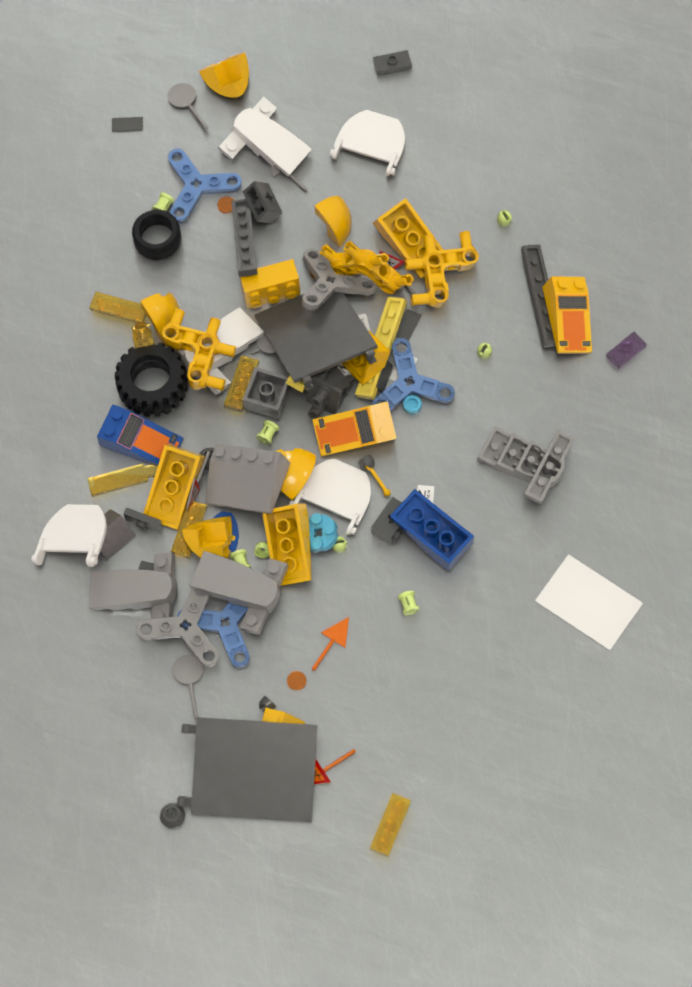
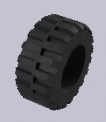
[115,342,188,417]

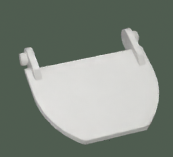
[329,110,405,177]
[289,458,371,536]
[31,504,107,567]

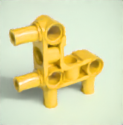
[405,231,479,308]
[319,241,413,294]
[162,308,236,391]

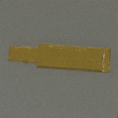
[87,463,158,497]

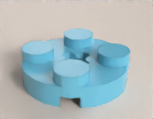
[309,513,338,553]

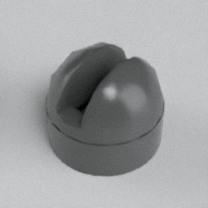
[259,696,276,712]

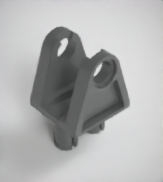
[306,368,355,419]

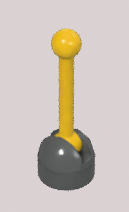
[358,454,391,497]

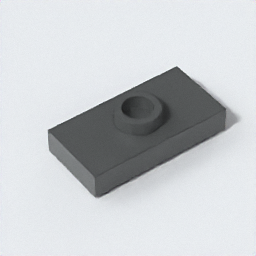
[373,50,412,75]
[123,508,163,534]

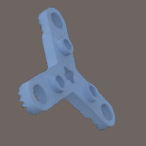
[168,149,242,223]
[372,338,455,411]
[177,602,250,668]

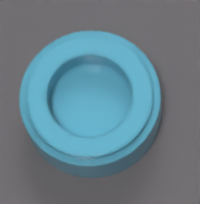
[403,395,422,415]

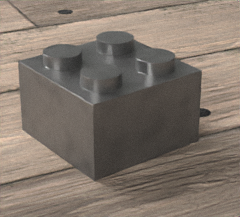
[242,367,291,419]

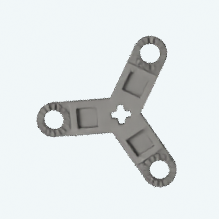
[302,249,376,311]
[136,589,219,667]

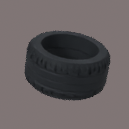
[132,209,181,260]

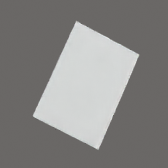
[535,554,643,650]

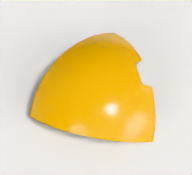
[199,52,249,97]
[314,196,352,248]
[140,293,180,343]
[276,448,316,500]
[182,516,232,559]

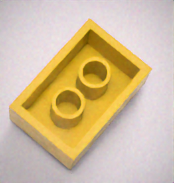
[240,259,300,309]

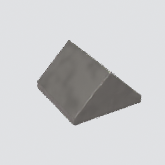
[100,509,136,561]

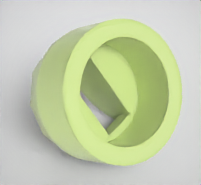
[497,210,512,226]
[477,342,492,359]
[332,536,347,553]
[254,541,269,558]

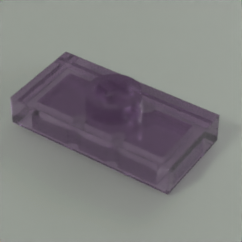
[606,332,647,369]

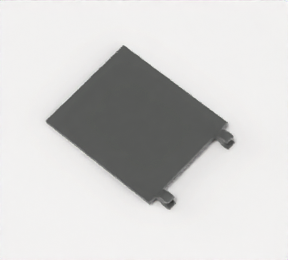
[254,282,378,391]
[177,717,318,822]

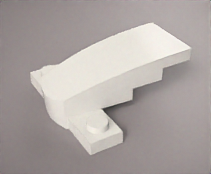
[218,96,312,177]
[174,307,264,395]

